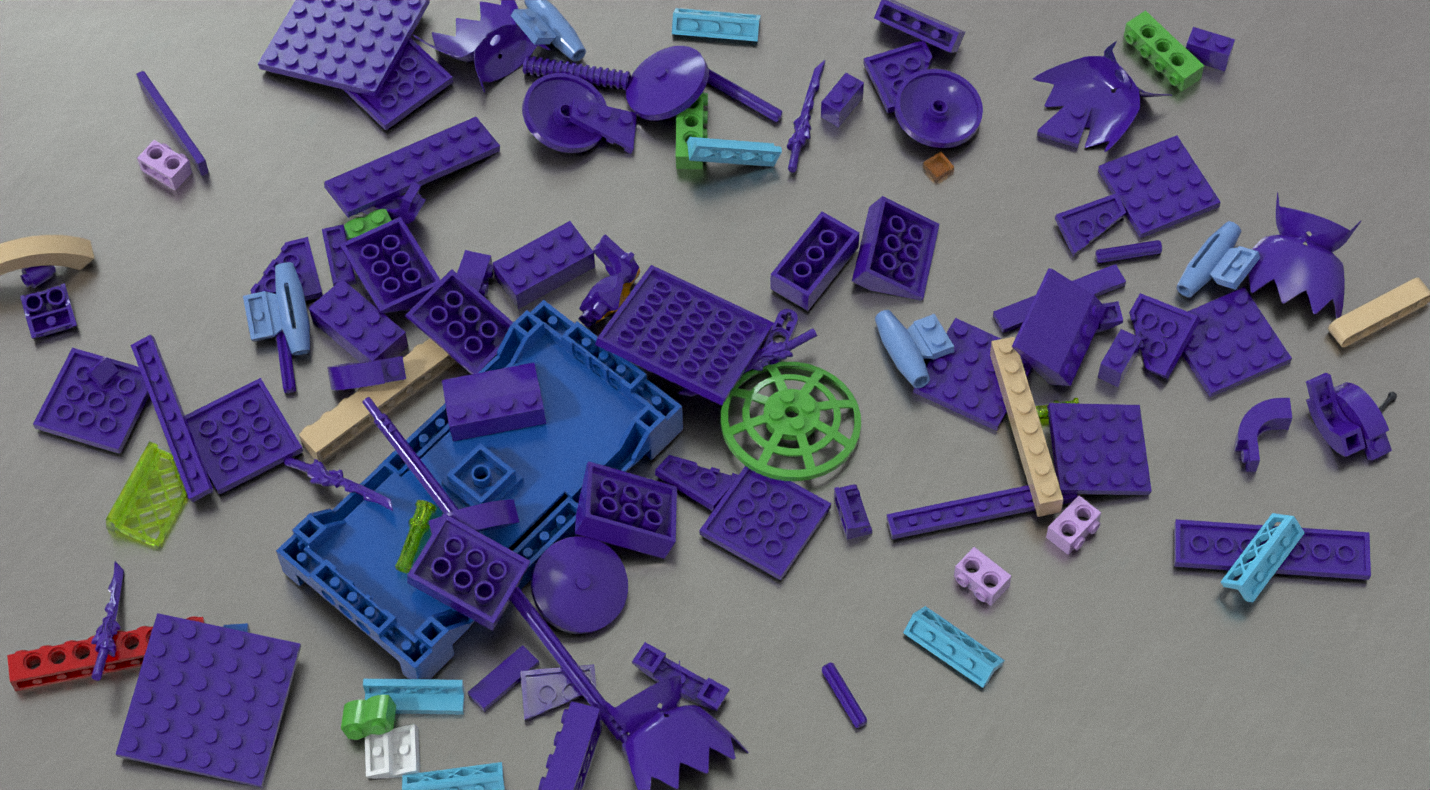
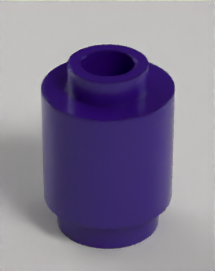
[20,265,56,288]

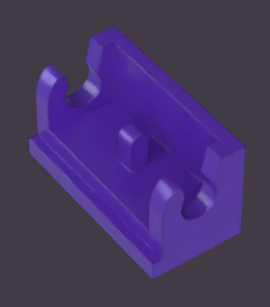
[834,484,873,540]

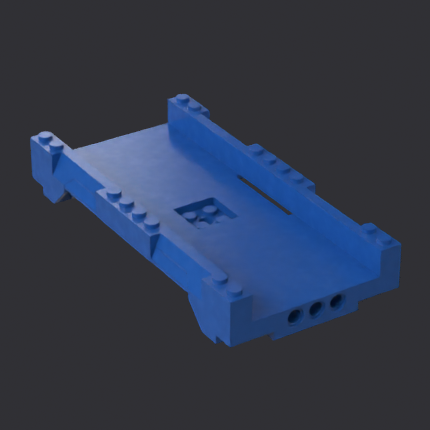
[276,300,683,679]

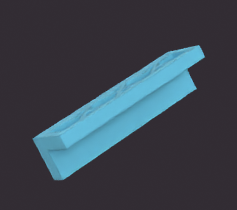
[672,8,761,41]
[687,137,782,167]
[1221,513,1304,603]
[903,606,1005,688]
[363,679,465,715]
[402,762,505,790]

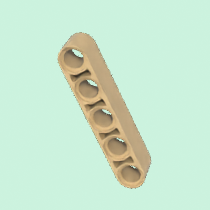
[1328,277,1430,347]

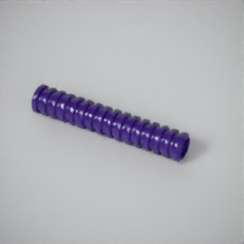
[522,55,631,91]

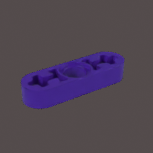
[763,309,798,364]

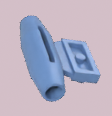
[511,0,586,62]
[1176,221,1260,297]
[243,262,310,355]
[875,310,954,388]

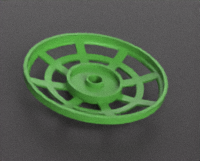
[721,362,861,481]

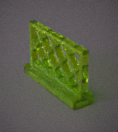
[105,441,187,548]

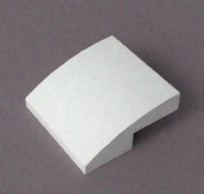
[365,724,420,779]

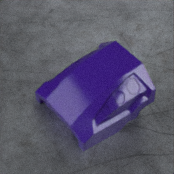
[20,283,77,339]

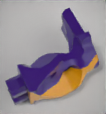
[578,234,640,328]

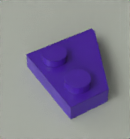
[1037,100,1092,148]

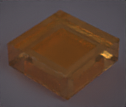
[923,152,954,182]

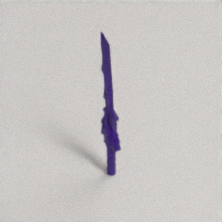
[786,60,825,172]
[678,328,817,397]
[284,457,393,511]
[91,561,124,681]

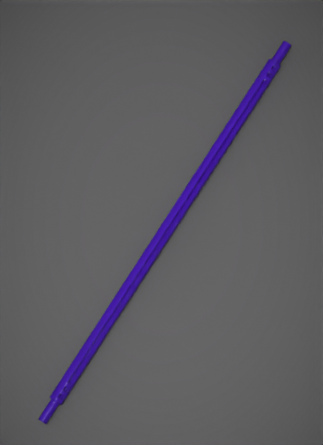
[362,397,629,743]

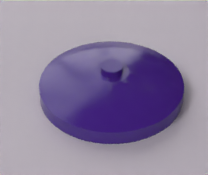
[626,46,709,120]
[894,69,983,148]
[522,73,607,153]
[531,536,628,634]

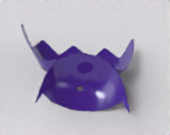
[413,0,550,93]
[1033,41,1172,152]
[1248,192,1361,319]
[602,661,749,790]

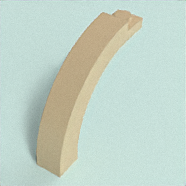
[0,235,94,276]

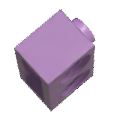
[137,140,192,191]
[1046,496,1101,555]
[954,547,1011,606]

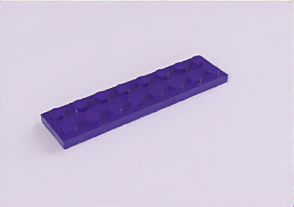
[324,117,500,218]
[1174,519,1371,580]

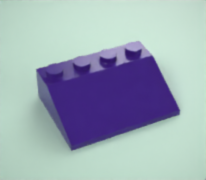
[852,196,940,301]
[340,217,440,314]
[1012,268,1106,386]
[405,269,513,374]
[442,362,546,442]
[575,461,677,559]
[407,514,531,631]

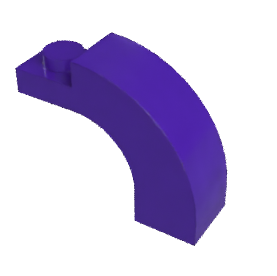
[362,181,425,224]
[327,356,406,390]
[1306,373,1365,457]
[1334,382,1392,460]
[1235,398,1292,472]
[429,499,520,534]

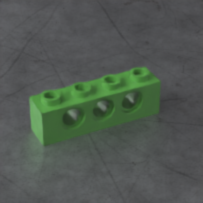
[1124,10,1204,92]
[676,90,708,169]

